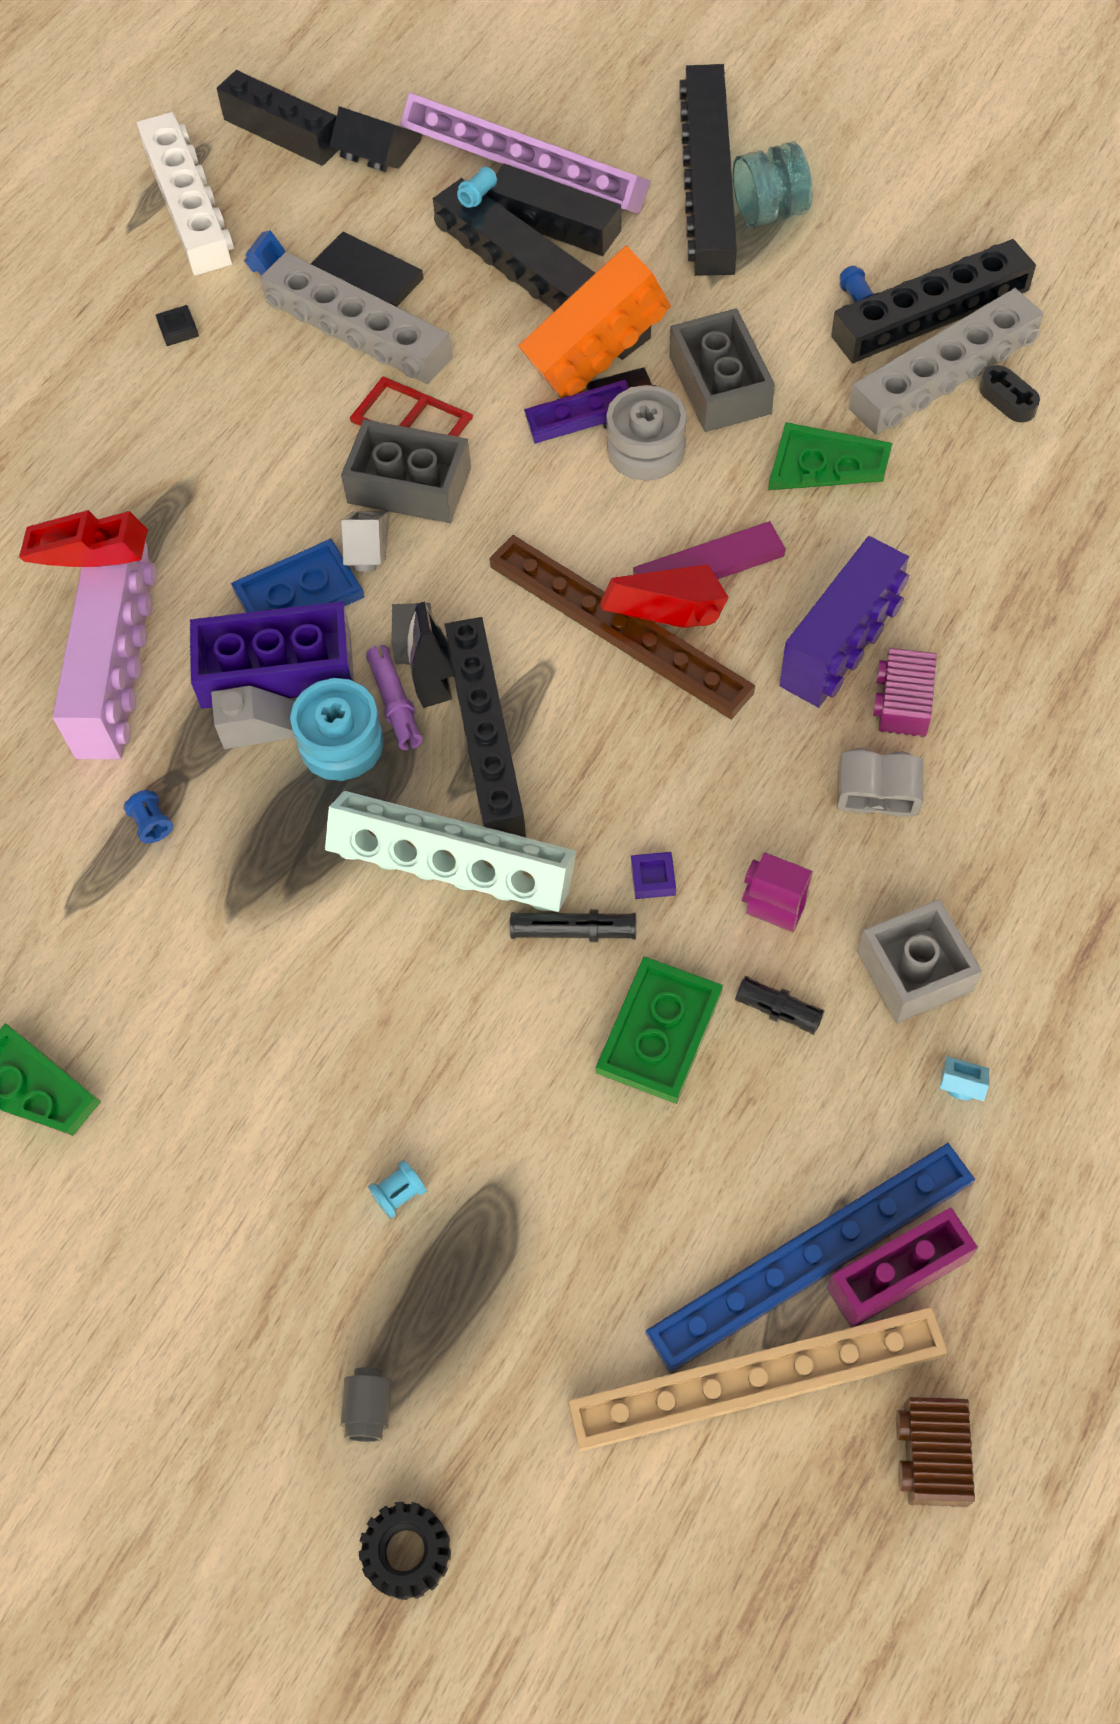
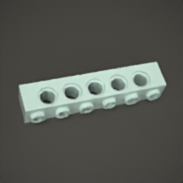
[325,791,576,912]

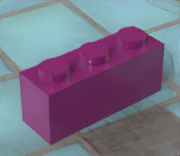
[827,1207,978,1327]

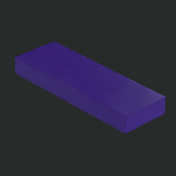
[524,380,629,444]

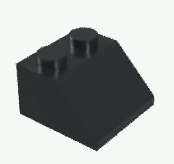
[329,106,423,172]

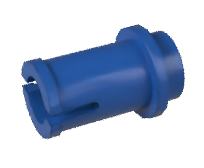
[839,266,875,303]

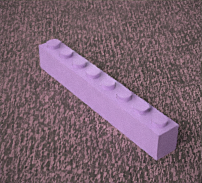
[400,92,651,214]

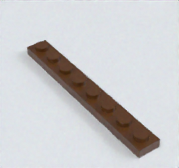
[489,535,755,720]

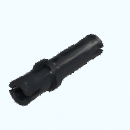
[510,909,636,942]

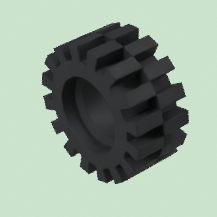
[358,1501,451,1600]

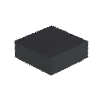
[155,305,199,346]

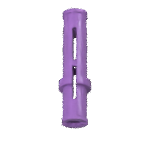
[366,645,423,750]

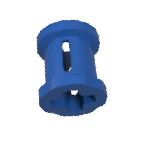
[123,790,173,843]

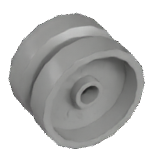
[606,385,687,481]

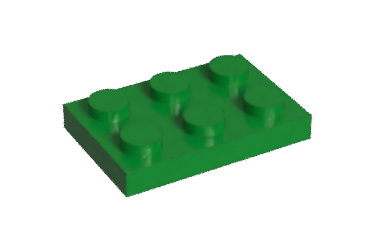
[596,956,723,1104]

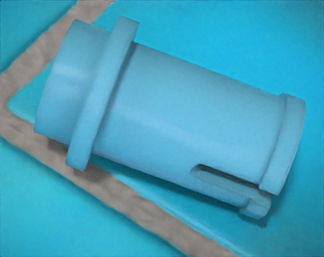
[457,167,497,207]

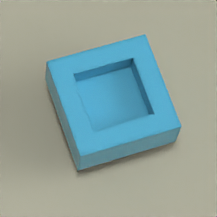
[940,1056,989,1101]

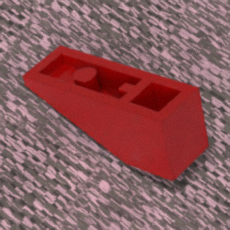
[599,564,729,628]

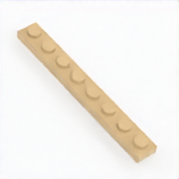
[568,1307,948,1452]

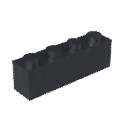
[216,70,339,166]
[486,163,621,256]

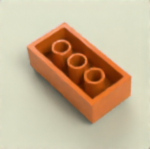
[518,245,672,398]

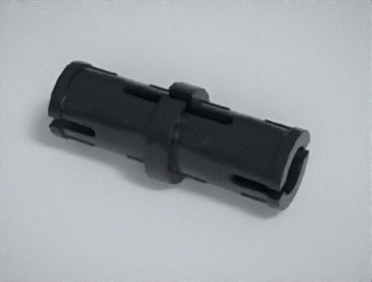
[735,976,825,1035]

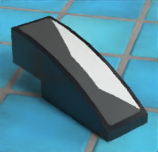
[408,601,455,708]

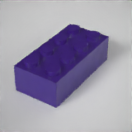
[779,535,910,708]
[190,601,354,709]

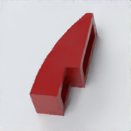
[19,510,148,567]

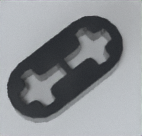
[979,365,1040,423]

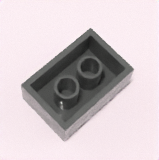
[669,308,775,432]
[341,419,471,523]

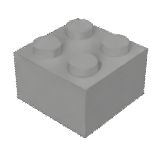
[857,899,982,1023]

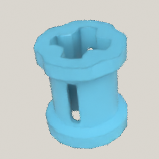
[367,1160,427,1219]

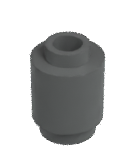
[340,1367,391,1442]

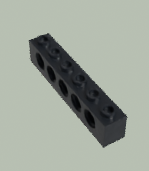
[831,239,1036,364]
[444,617,526,838]

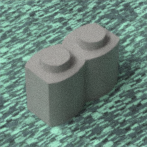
[837,748,923,816]

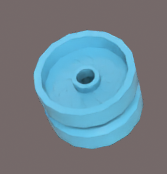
[290,678,384,781]

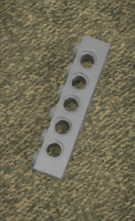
[261,252,452,385]
[849,288,1044,435]

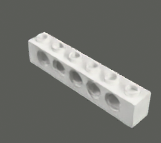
[136,112,234,276]

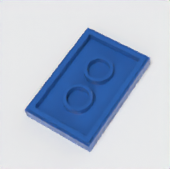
[231,538,364,613]

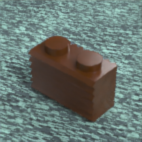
[896,1397,975,1507]

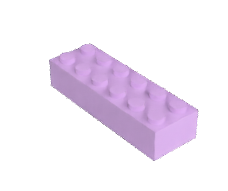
[53,542,157,759]

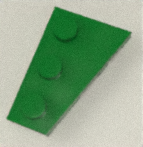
[768,422,892,491]
[0,1023,101,1136]

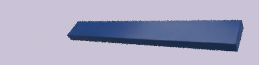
[645,1143,975,1374]

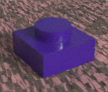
[631,852,676,899]

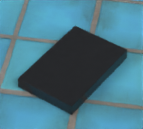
[311,231,424,307]

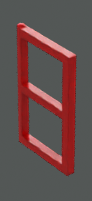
[350,376,473,437]

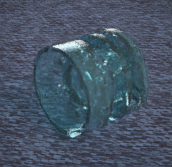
[732,141,813,228]

